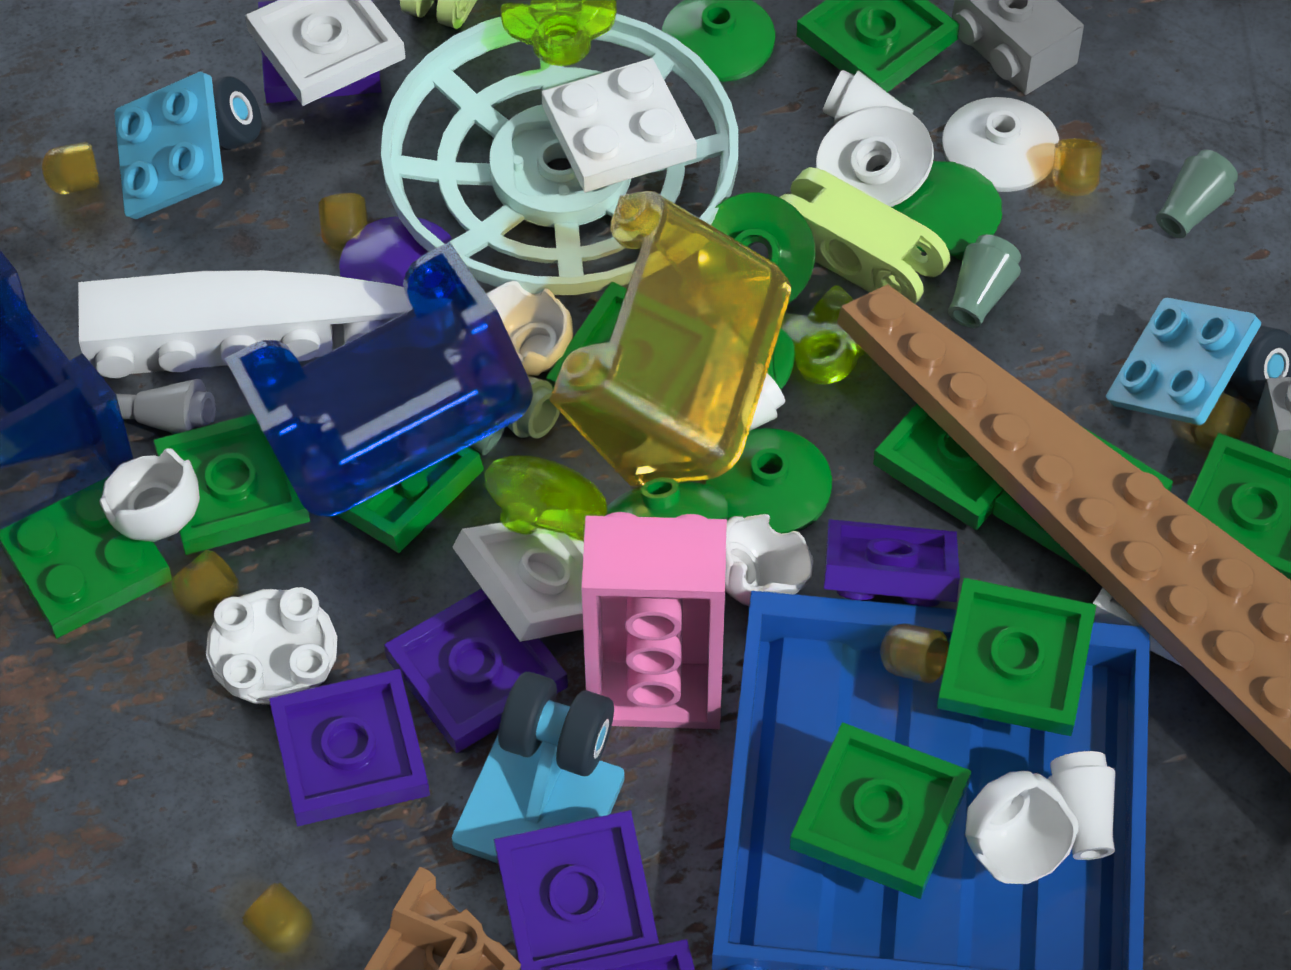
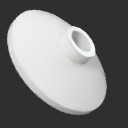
[942,97,1060,192]
[816,106,934,207]

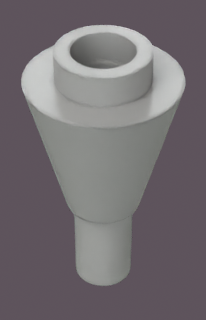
[97,379,216,434]

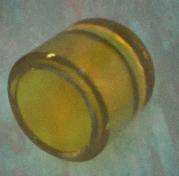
[1052,138,1103,197]
[42,141,100,194]
[318,193,368,251]
[1190,393,1252,452]
[172,550,239,616]
[880,623,949,683]
[241,882,313,953]

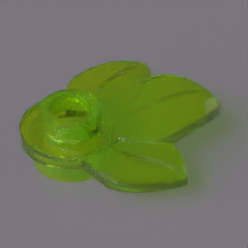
[501,0,617,66]
[780,285,867,384]

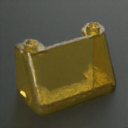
[549,191,791,486]

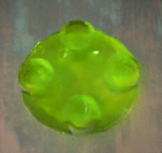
[484,456,608,541]

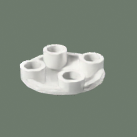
[206,587,337,704]

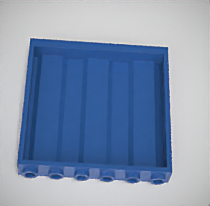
[712,591,1150,970]

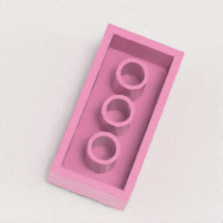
[582,512,727,729]

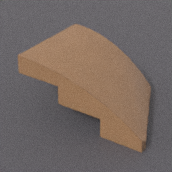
[364,867,521,970]

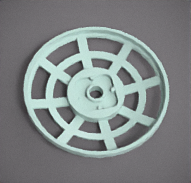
[381,8,738,295]

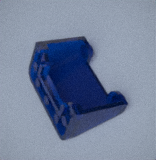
[225,241,533,517]

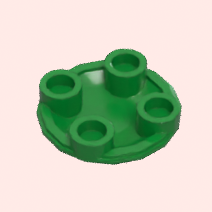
[891,161,1002,260]

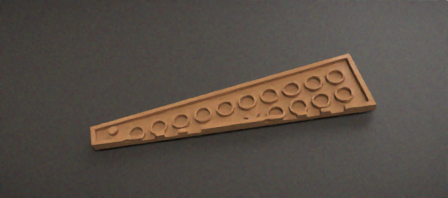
[837,284,1291,774]

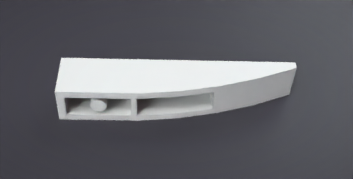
[78,270,457,378]

